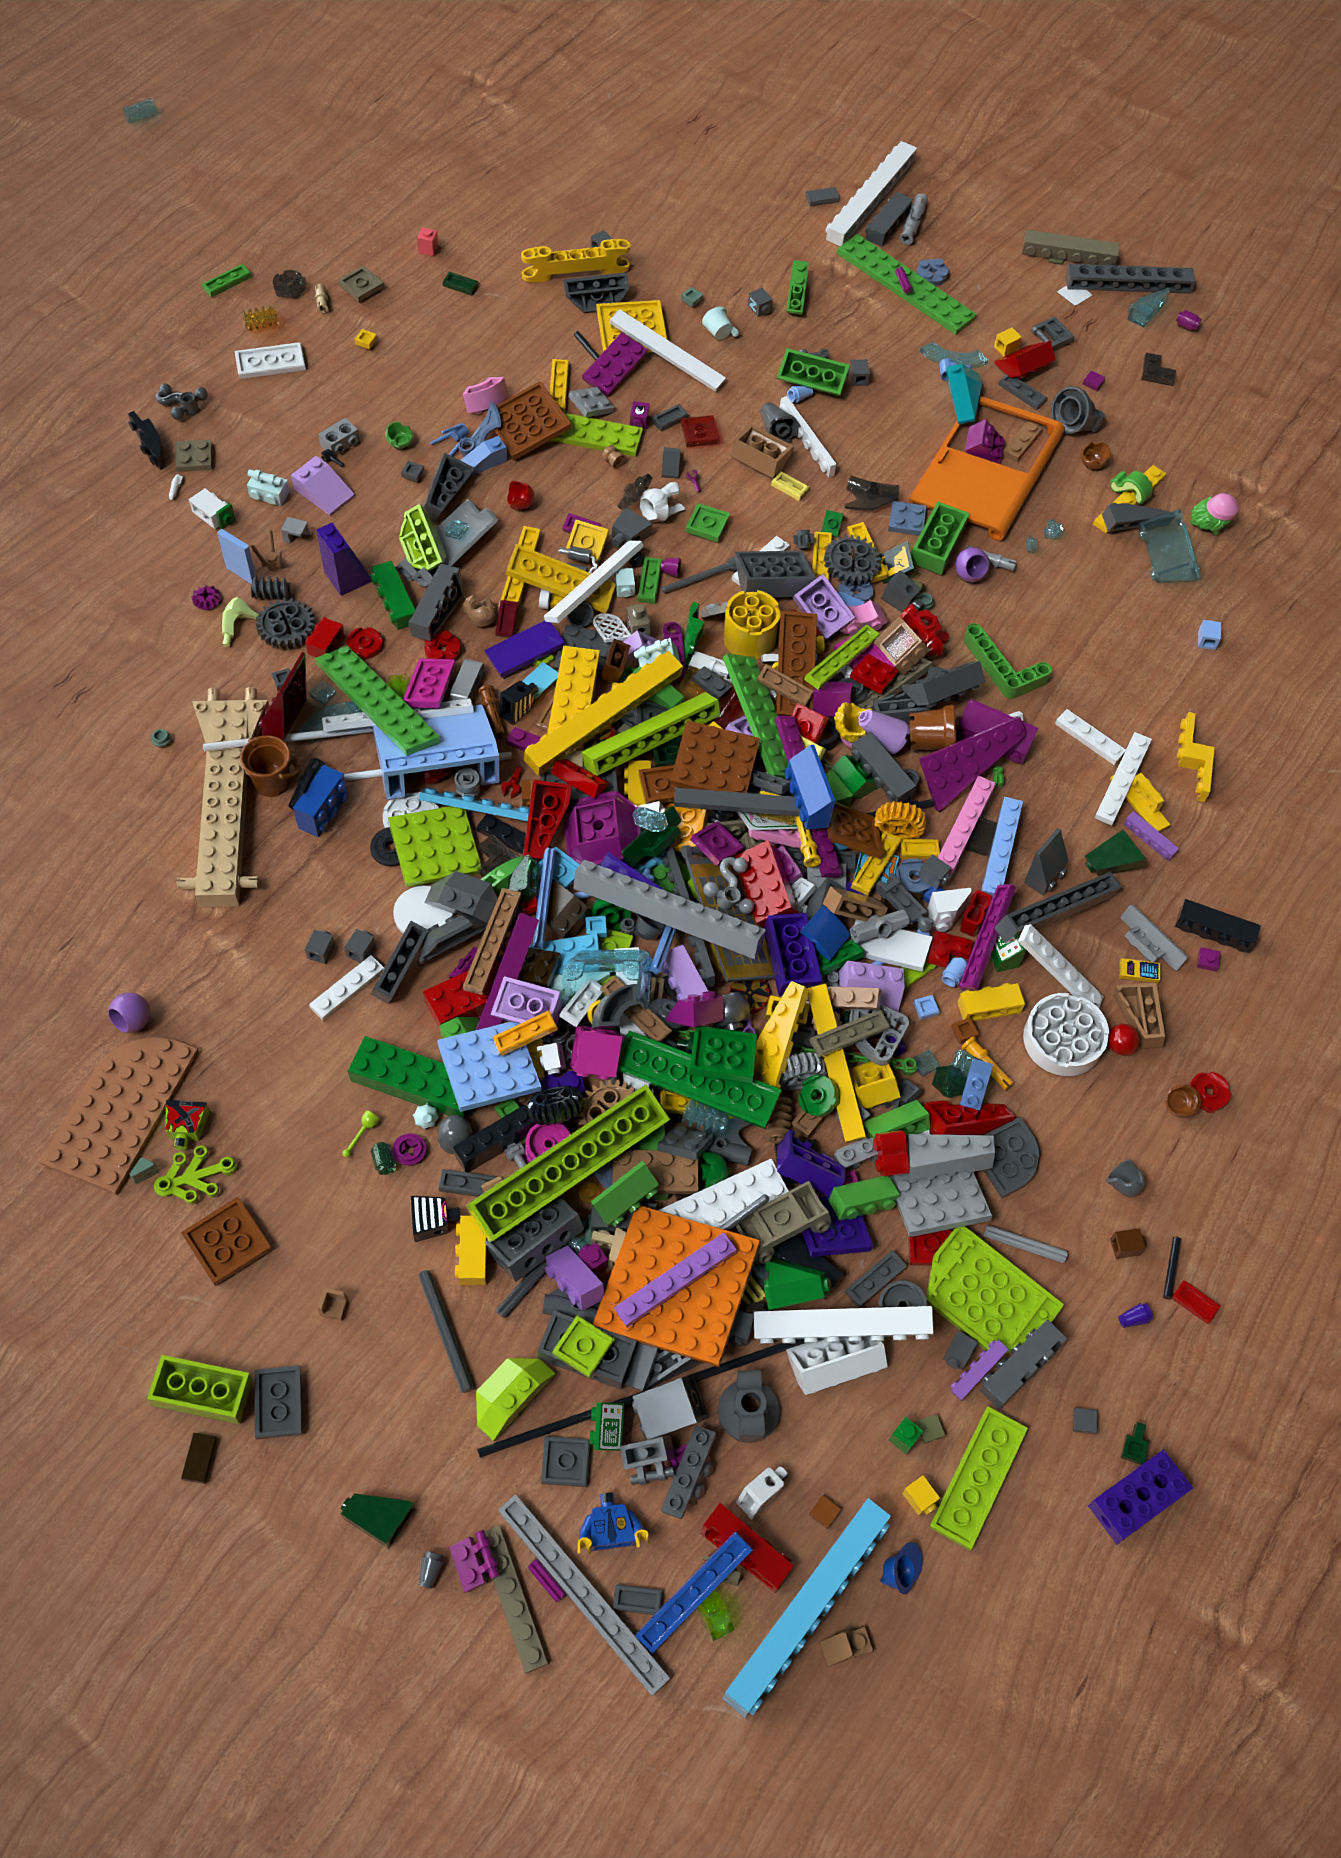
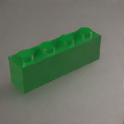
[370,560,415,630]

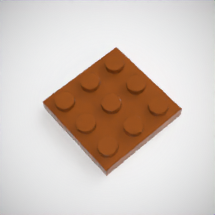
[827,802,883,858]
[181,1197,272,1286]

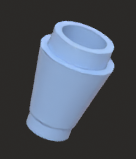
[787,386,813,403]

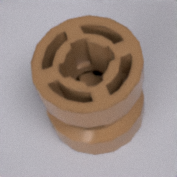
[602,445,626,469]

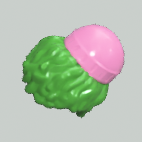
[1190,493,1239,535]

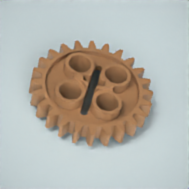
[577,1079,635,1126]

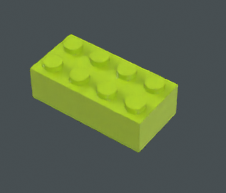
[147,1355,253,1424]

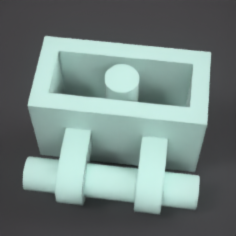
[247,469,290,506]
[634,638,680,667]

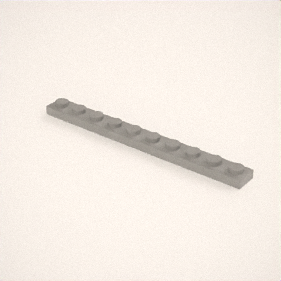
[498,1494,670,1696]

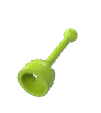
[342,1110,380,1157]

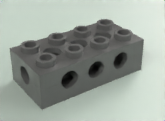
[485,1196,584,1282]
[537,1311,637,1390]

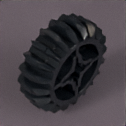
[527,1085,584,1126]

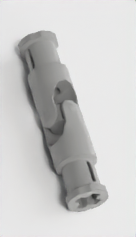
[900,194,928,245]

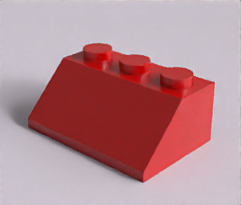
[994,341,1056,379]

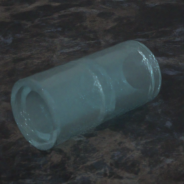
[122,98,158,124]

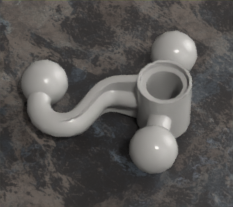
[703,857,754,914]

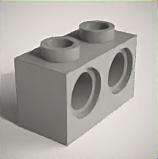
[318,418,360,457]

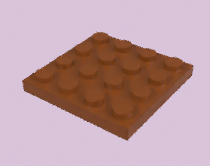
[483,381,572,460]
[670,720,760,793]

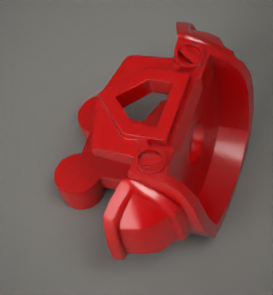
[898,604,949,656]

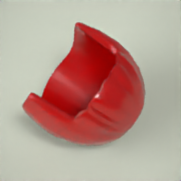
[507,481,535,510]
[1107,1023,1140,1056]

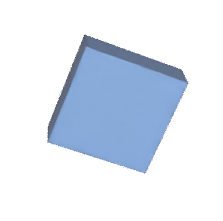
[913,995,940,1020]

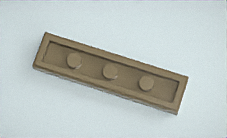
[809,1010,890,1058]

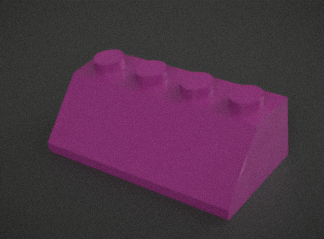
[956,699,1038,765]

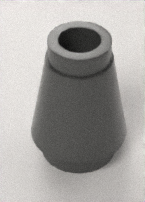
[419,1551,444,1589]

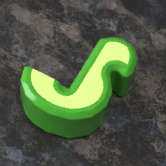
[1110,471,1153,505]

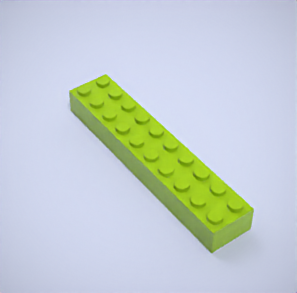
[465,1084,670,1242]

